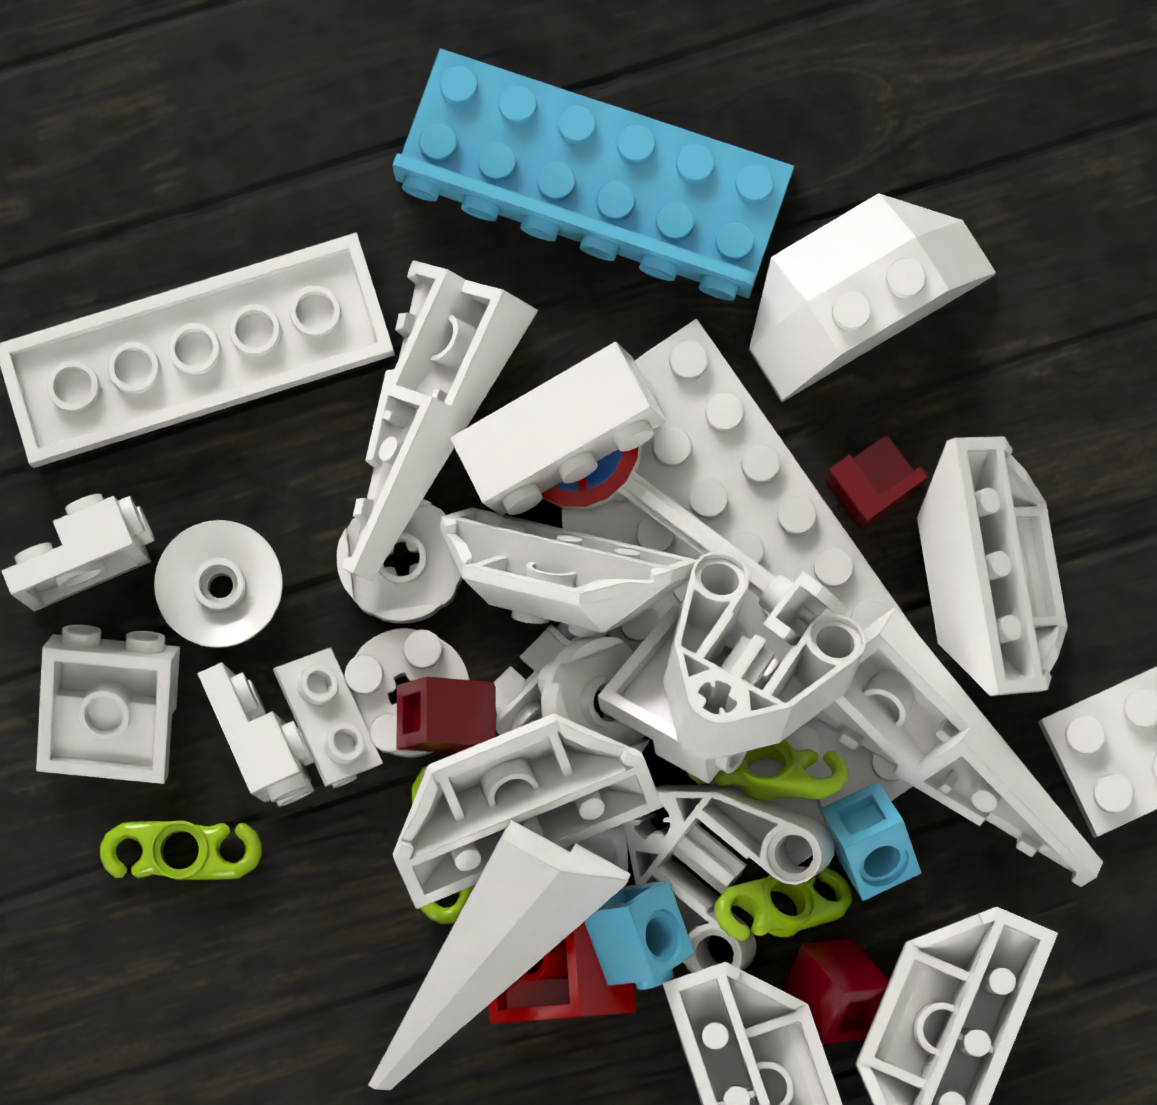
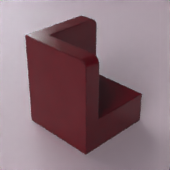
[825,436,929,530]
[396,677,496,754]
[783,939,889,1045]

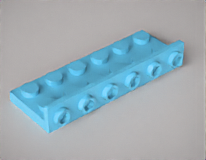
[392,48,794,301]

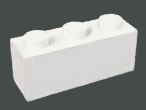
[450,342,666,516]

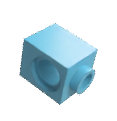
[820,781,921,901]
[584,881,695,990]

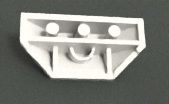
[749,193,996,402]
[917,436,1068,696]
[440,507,696,638]
[393,713,663,909]
[856,907,1058,1105]
[663,962,843,1105]

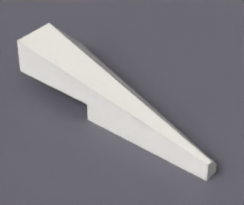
[341,260,538,582]
[814,607,1103,887]
[368,820,631,1090]

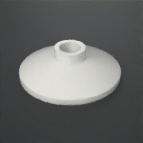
[154,520,283,648]

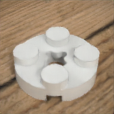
[337,499,463,624]
[344,628,470,758]
[538,637,650,752]

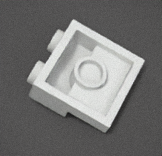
[2,494,155,611]
[598,605,780,784]
[36,625,180,784]
[198,662,314,807]

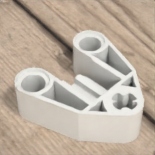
[663,552,866,759]
[623,785,835,973]

